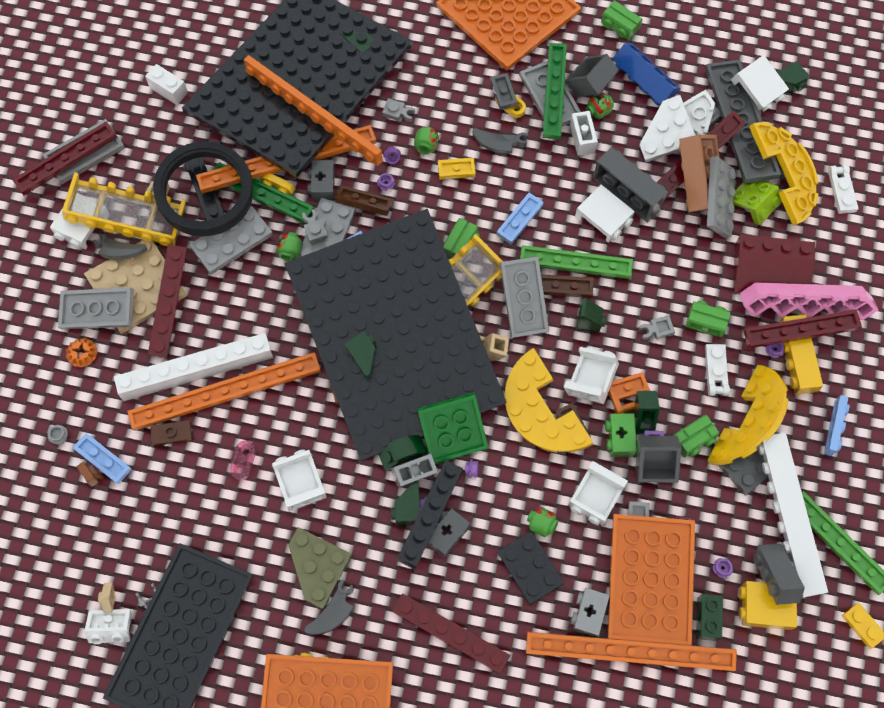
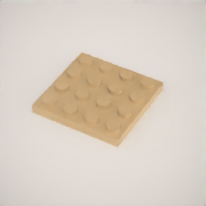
[84,240,187,334]

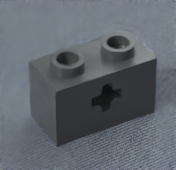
[308,160,335,201]
[427,508,471,558]

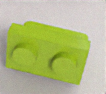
[733,181,782,225]

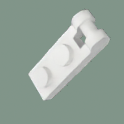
[828,164,858,214]
[705,344,730,396]

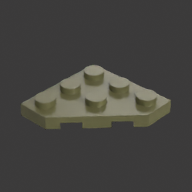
[288,527,352,610]

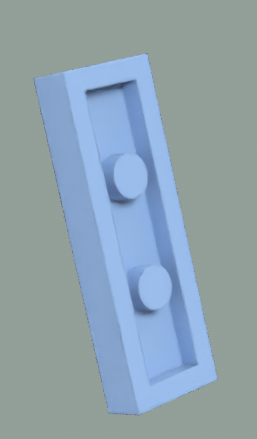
[496,193,544,245]
[824,395,850,456]
[73,433,132,485]

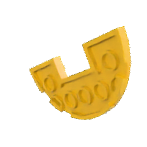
[749,122,819,226]
[505,348,594,453]
[707,365,788,465]

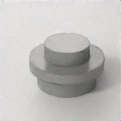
[48,425,68,444]

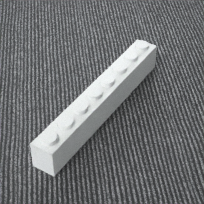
[114,333,273,401]
[757,432,828,598]

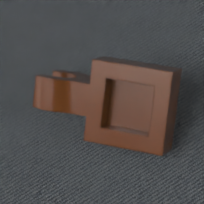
[76,462,103,487]

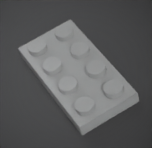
[519,61,581,126]
[42,119,125,184]
[707,156,736,238]
[298,198,356,258]
[189,205,273,275]
[500,256,549,338]
[58,287,134,329]

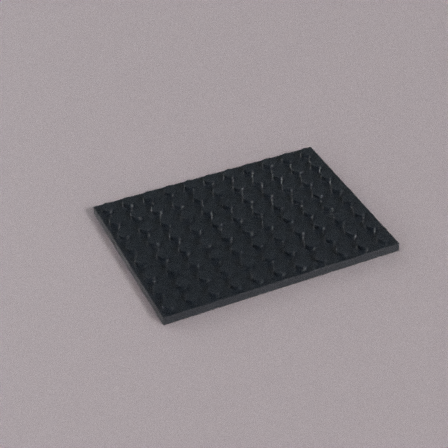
[182,0,413,178]
[284,208,507,461]

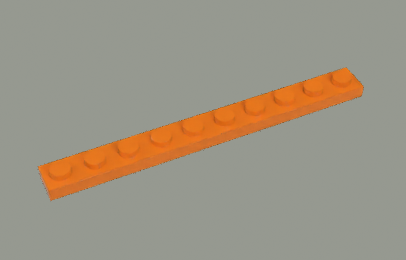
[244,55,383,166]
[196,125,376,194]
[127,352,321,431]
[526,632,737,671]

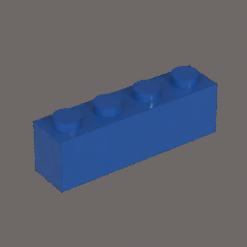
[612,42,681,106]

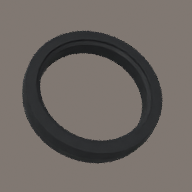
[153,141,253,236]

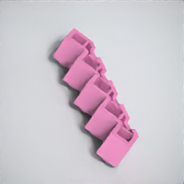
[740,283,878,321]

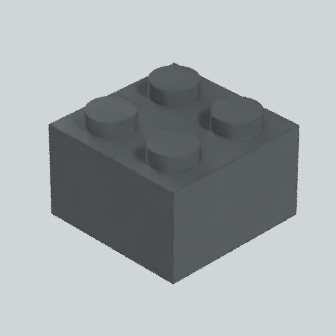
[565,54,619,97]
[635,436,682,483]

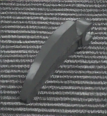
[472,128,527,154]
[93,234,148,260]
[304,580,354,635]

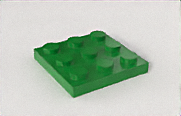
[417,392,488,464]

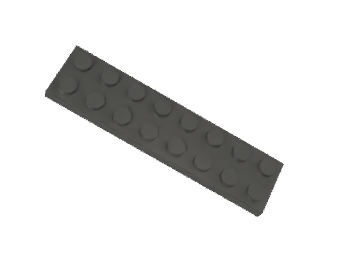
[705,59,781,184]

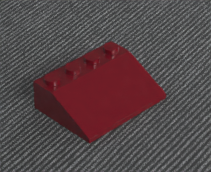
[733,234,815,295]

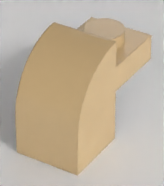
[480,333,509,361]

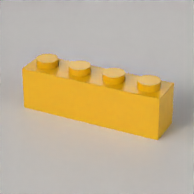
[780,314,823,395]

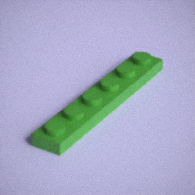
[520,245,633,279]
[802,491,884,595]

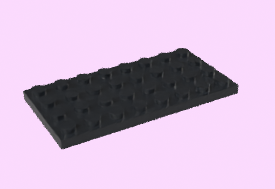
[102,543,254,708]

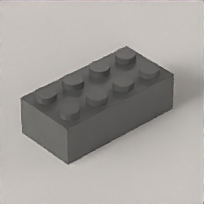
[592,147,668,223]

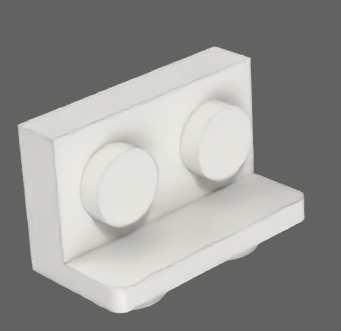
[84,609,132,644]

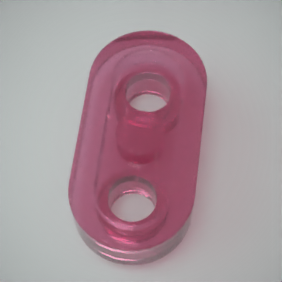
[230,440,256,480]

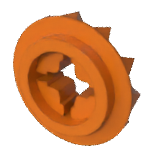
[66,337,97,367]

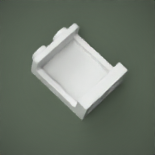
[731,55,789,112]
[575,185,635,243]
[50,193,110,250]
[564,347,619,404]
[272,449,327,512]
[568,461,628,526]

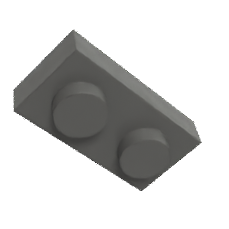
[490,73,518,110]

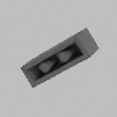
[753,543,805,605]

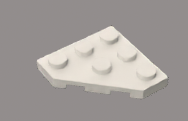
[683,90,715,135]
[640,95,695,162]

